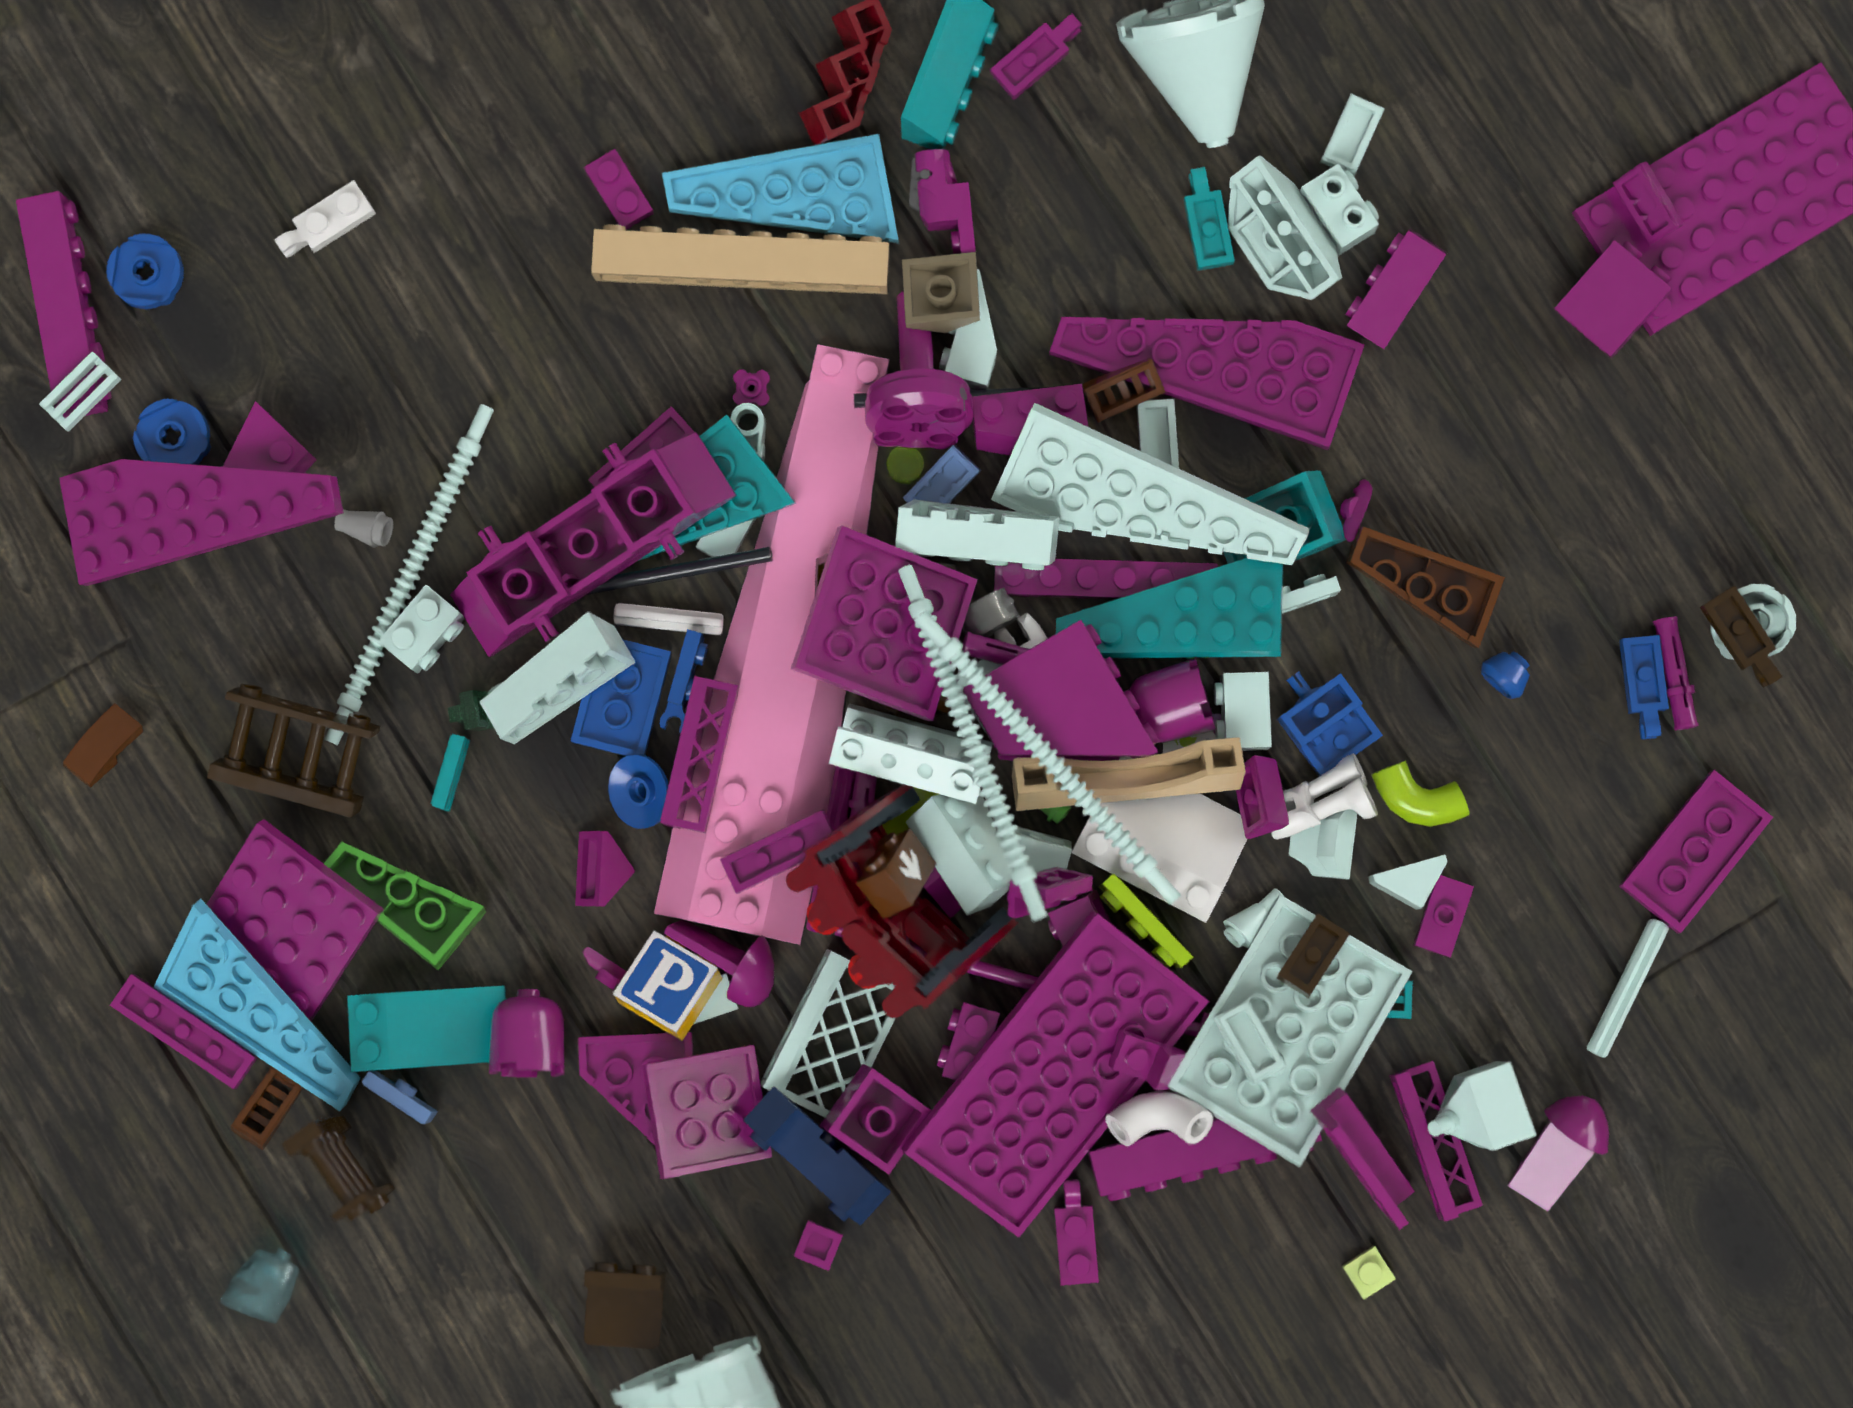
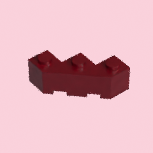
[799,0,892,146]

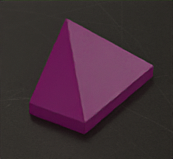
[575,831,635,907]

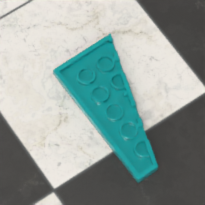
[638,415,796,561]
[1056,558,1283,658]

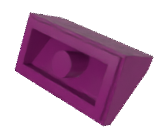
[1236,755,1289,839]

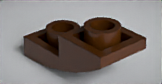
[63,703,143,788]

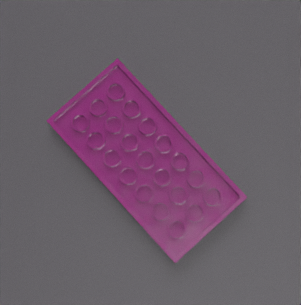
[1572,62,1853,336]
[902,910,1209,1237]

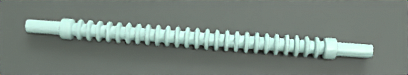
[324,404,494,745]
[898,565,1047,921]
[914,610,1181,904]

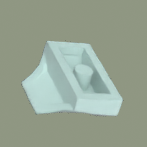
[1288,809,1357,880]

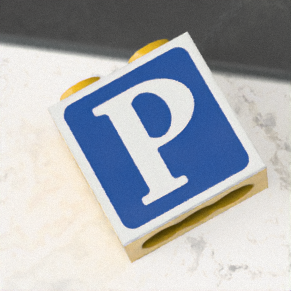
[613,931,723,1041]

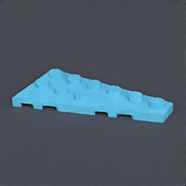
[662,134,899,243]
[153,899,361,1111]

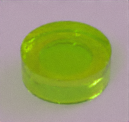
[887,446,924,484]

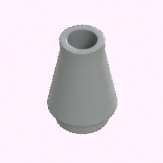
[335,509,393,548]

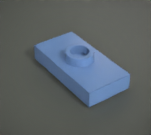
[903,445,982,504]
[362,1070,438,1124]

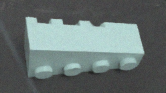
[895,499,1060,570]
[480,612,635,744]

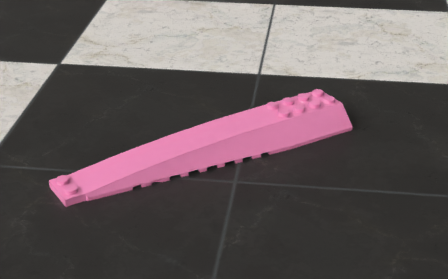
[654,344,889,945]

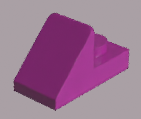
[1108,1030,1188,1090]

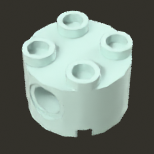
[1711,584,1796,660]

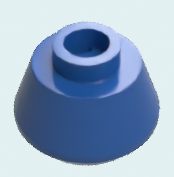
[1481,651,1530,699]

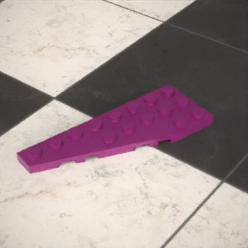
[1049,317,1365,450]
[59,459,344,586]

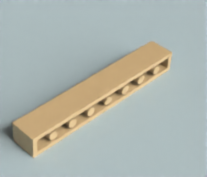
[591,225,889,294]

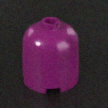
[1130,658,1216,744]
[489,989,564,1078]

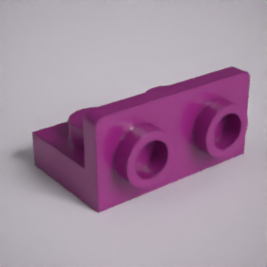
[1007,867,1093,918]

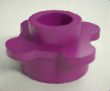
[733,370,770,407]

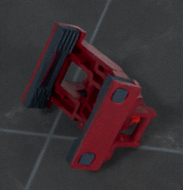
[786,784,1018,1019]

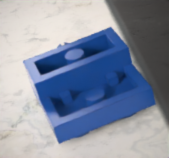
[1277,671,1383,777]

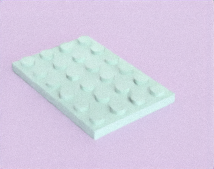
[1168,895,1412,1167]

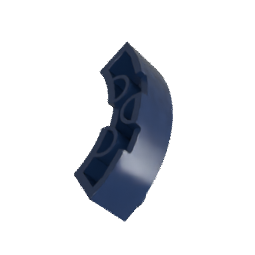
[743,1086,891,1226]

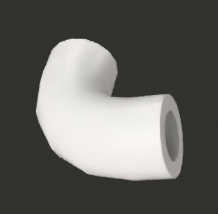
[1106,1091,1213,1147]

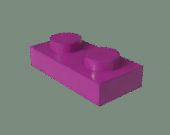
[584,149,654,230]

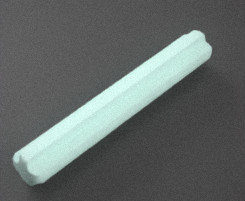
[1587,919,1669,1057]

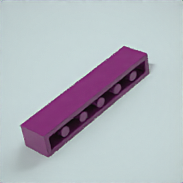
[16,191,111,418]
[1088,1118,1322,1201]

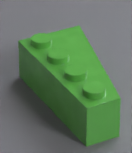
[324,842,486,970]

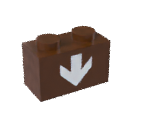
[856,828,936,919]

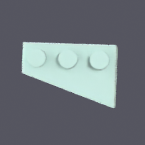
[906,789,1012,915]

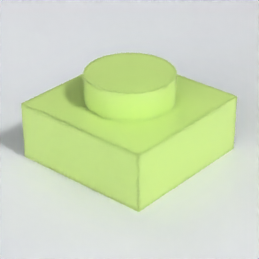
[1342,1246,1396,1299]

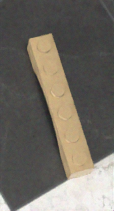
[1012,737,1245,811]

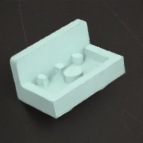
[377,585,465,674]

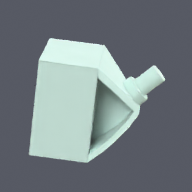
[1428,1061,1537,1150]

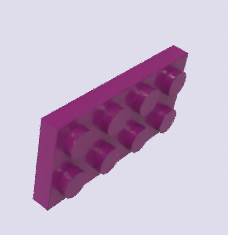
[1619,770,1773,934]

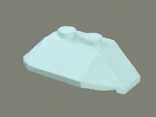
[1228,156,1342,300]

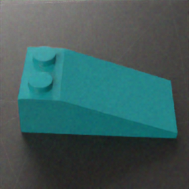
[347,986,506,1072]

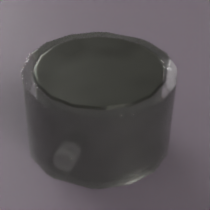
[963,588,1020,637]

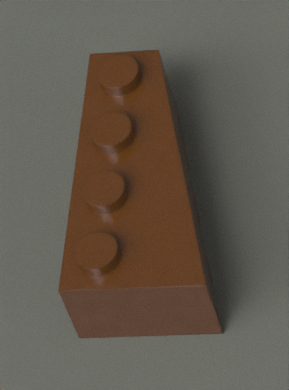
[1346,526,1505,648]

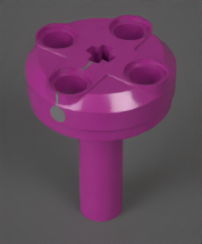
[865,291,974,449]

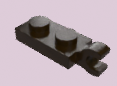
[1700,585,1782,688]

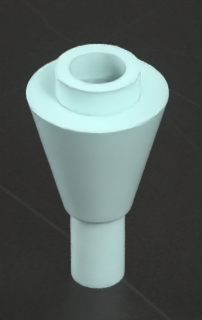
[1223,888,1283,948]

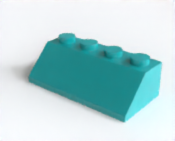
[901,0,998,150]

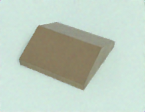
[902,252,980,333]

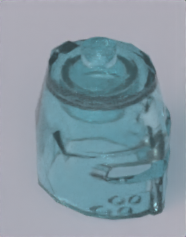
[221,1248,299,1324]

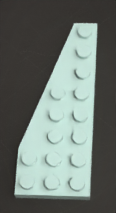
[991,403,1309,565]

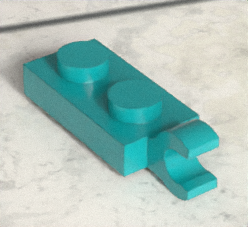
[1183,167,1235,271]

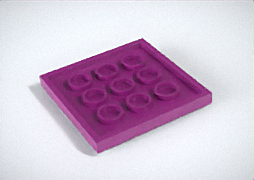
[791,526,978,721]
[206,819,384,1022]

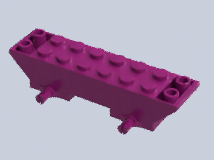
[450,432,737,657]

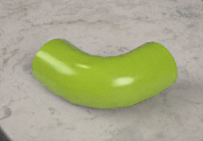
[1371,760,1469,827]

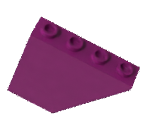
[962,620,1159,757]

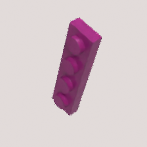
[110,974,258,1089]

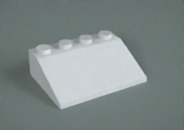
[1071,756,1247,923]

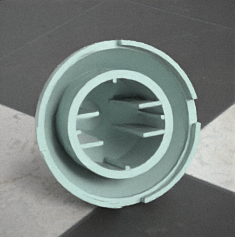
[1116,0,1265,148]

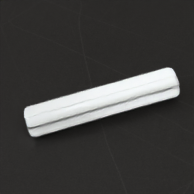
[613,603,724,635]

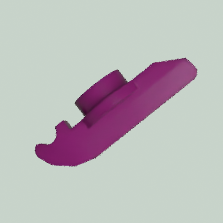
[1341,479,1373,542]
[582,947,627,990]

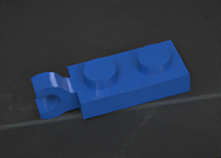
[660,629,708,734]
[1619,635,1669,740]

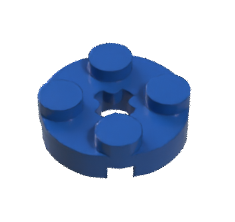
[107,234,184,309]
[133,399,211,465]

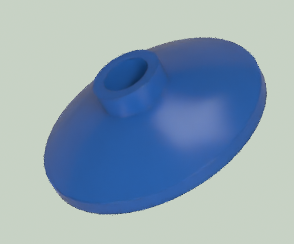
[608,754,669,829]

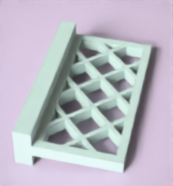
[760,949,895,1118]

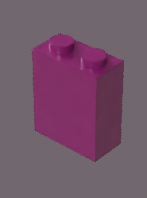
[1554,240,1672,359]

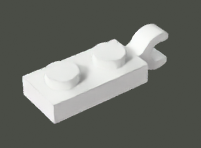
[275,180,376,258]

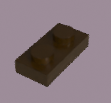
[1276,913,1350,998]

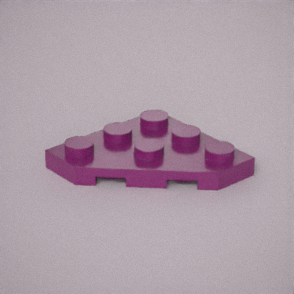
[578,1032,693,1145]

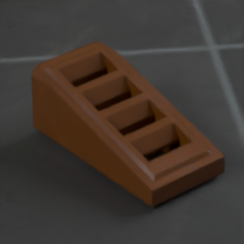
[1082,358,1165,423]
[231,1066,304,1150]

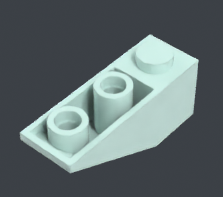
[939,269,997,389]

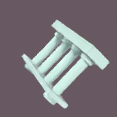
[829,703,993,804]

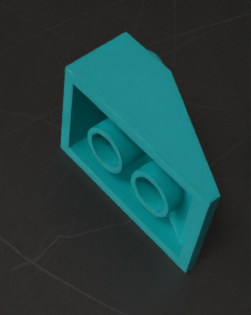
[1223,471,1347,565]

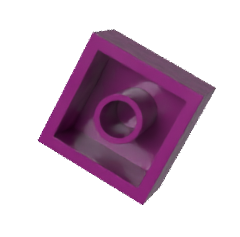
[820,1064,932,1174]

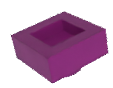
[793,1220,843,1271]

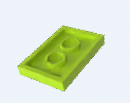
[1099,873,1193,969]

